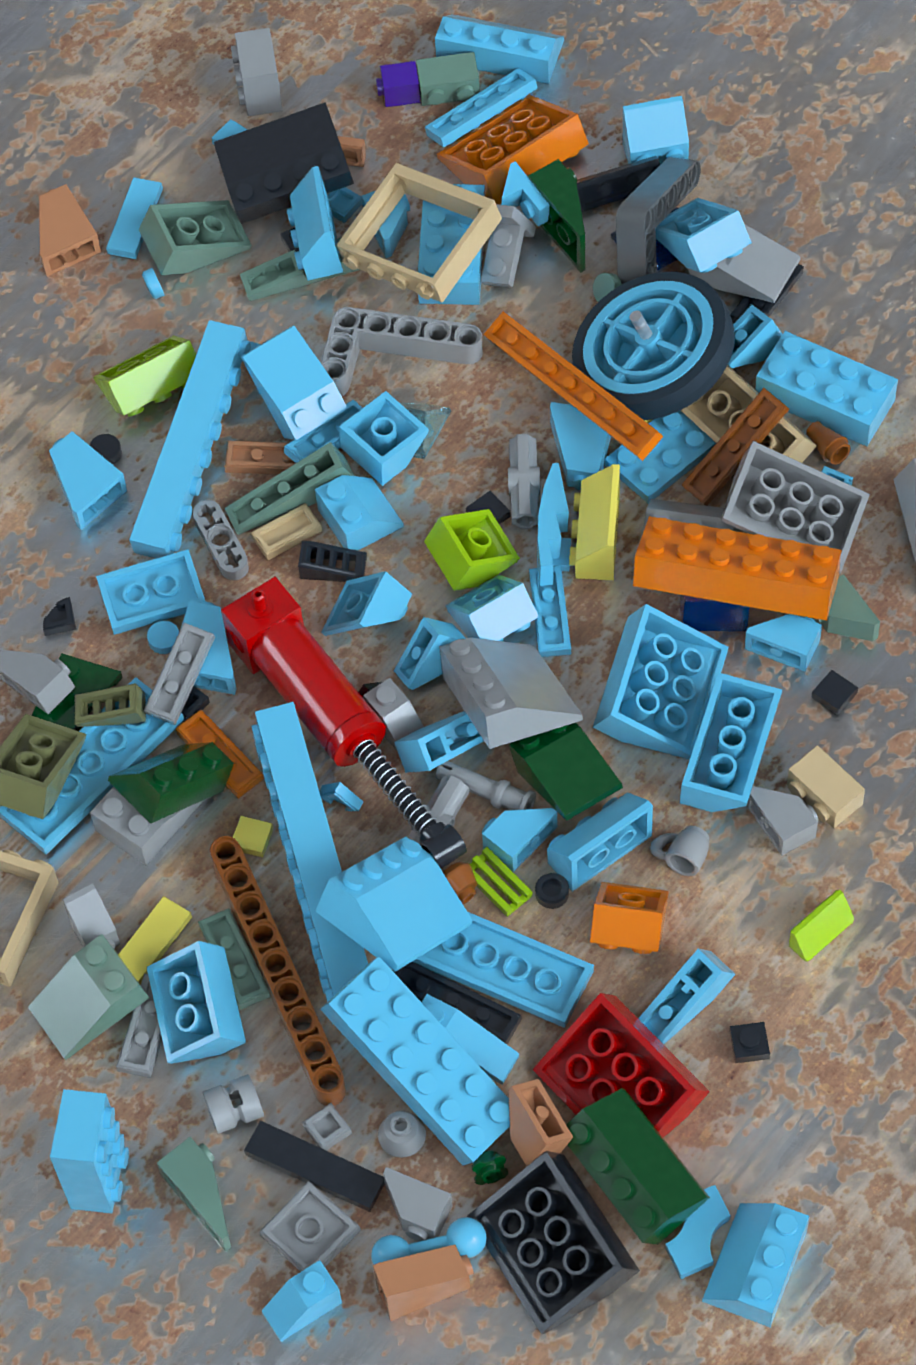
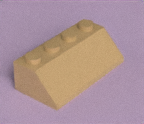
[681,366,817,463]

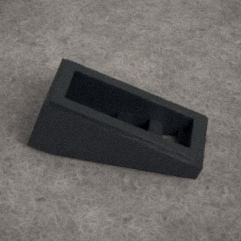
[298,541,367,582]

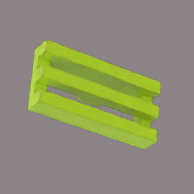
[470,847,532,917]

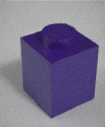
[376,61,421,107]

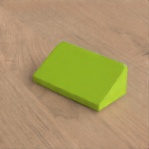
[789,889,854,962]

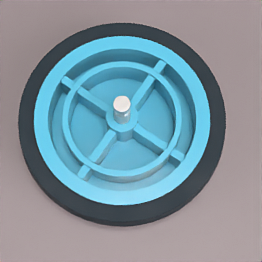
[572,272,735,420]

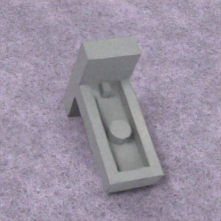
[481,205,536,288]

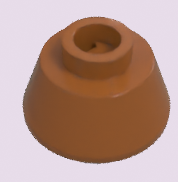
[443,861,477,905]

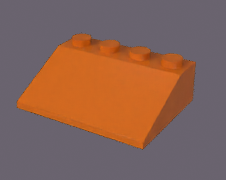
[436,94,589,205]

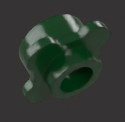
[472,1151,508,1185]

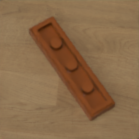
[681,388,789,506]

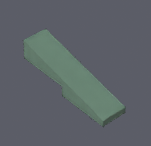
[240,237,360,301]

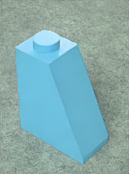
[550,402,611,490]
[49,431,127,530]
[180,601,237,695]

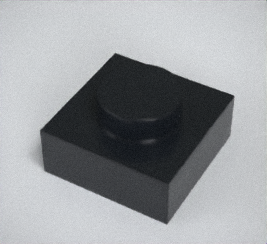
[729,1022,770,1064]

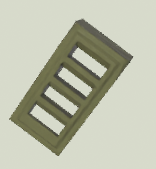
[75,683,146,727]

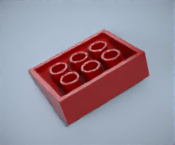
[532,993,710,1138]

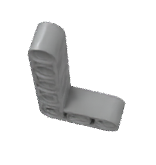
[321,307,483,396]

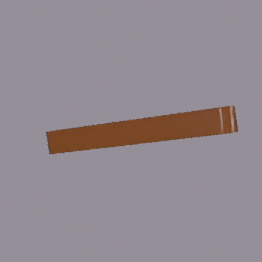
[210,836,346,1106]

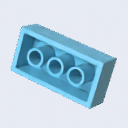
[418,184,485,305]
[755,331,898,446]
[50,1089,129,1213]

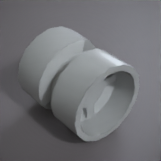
[202,1074,264,1134]

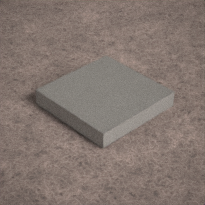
[259,1181,361,1272]

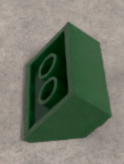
[108,742,234,824]

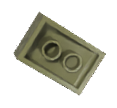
[0,714,86,819]

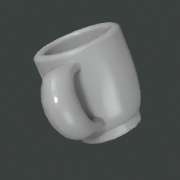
[650,825,710,876]

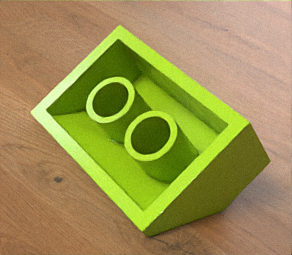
[93,335,197,417]

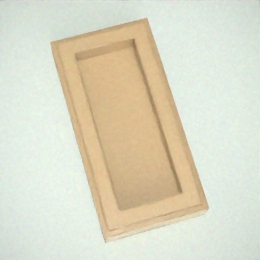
[251,503,322,560]

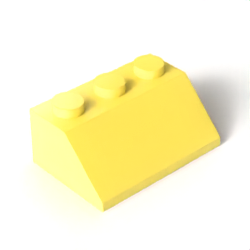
[569,464,620,580]

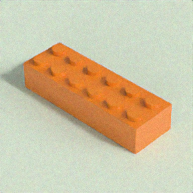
[633,516,842,621]

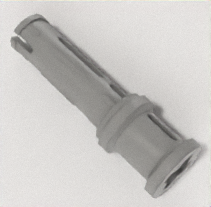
[436,761,536,810]

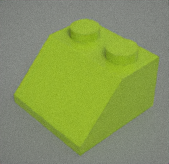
[424,509,520,591]

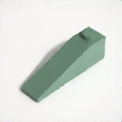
[225,442,355,535]

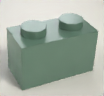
[416,52,480,106]

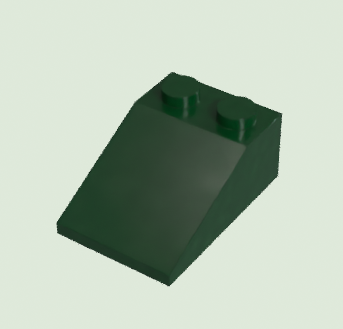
[528,159,586,273]
[508,723,623,821]

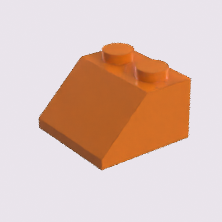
[590,882,669,954]

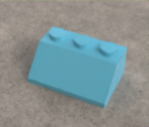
[287,166,343,281]
[547,792,653,892]
[147,941,246,1064]
[702,1203,809,1328]

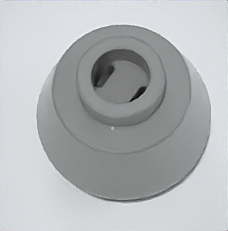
[378,1111,426,1158]

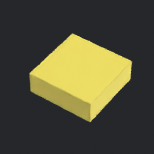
[233,816,273,858]

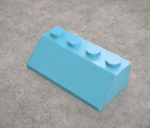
[435,14,564,84]
[680,672,782,812]

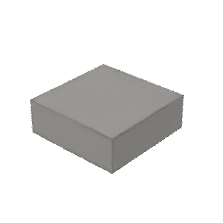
[302,1103,352,1151]

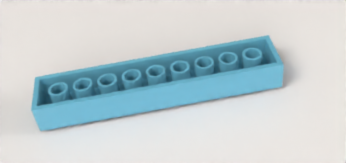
[251,702,368,1035]

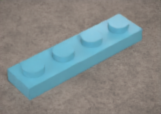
[425,68,538,148]

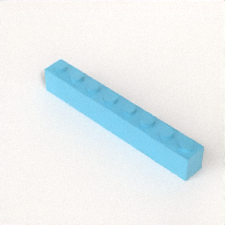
[129,320,251,558]

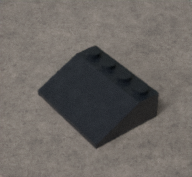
[213,102,354,224]
[467,1151,640,1334]

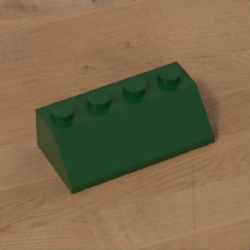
[566,1088,710,1245]

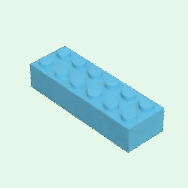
[320,957,510,1165]

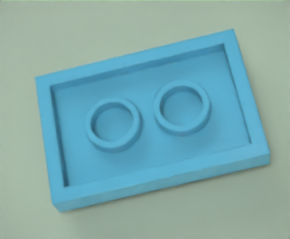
[605,411,716,504]
[96,549,206,635]

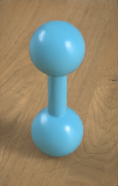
[371,1217,486,1265]

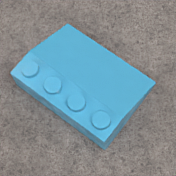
[593,604,729,760]
[315,836,473,972]

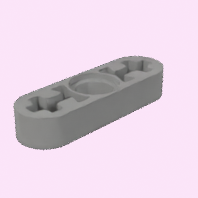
[193,500,249,580]

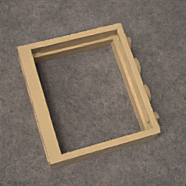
[336,163,502,303]
[0,850,59,987]

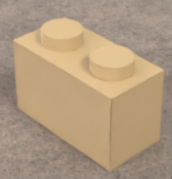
[787,745,865,828]

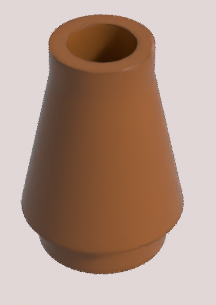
[806,421,851,465]

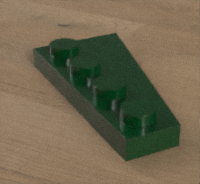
[31,653,123,731]

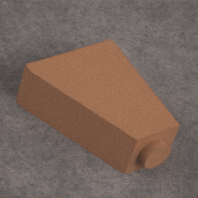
[39,184,101,277]
[373,1245,474,1321]

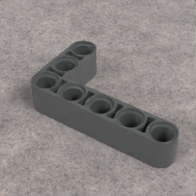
[616,157,701,284]

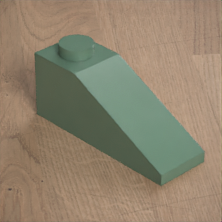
[157,1137,231,1251]

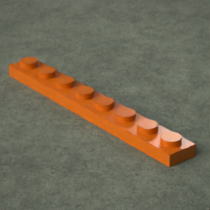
[483,311,663,461]

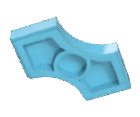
[665,1185,731,1279]

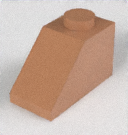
[508,1079,573,1166]

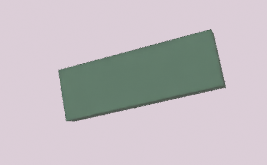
[198,908,271,1011]

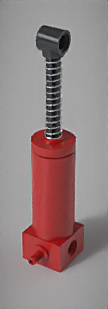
[221,576,467,869]

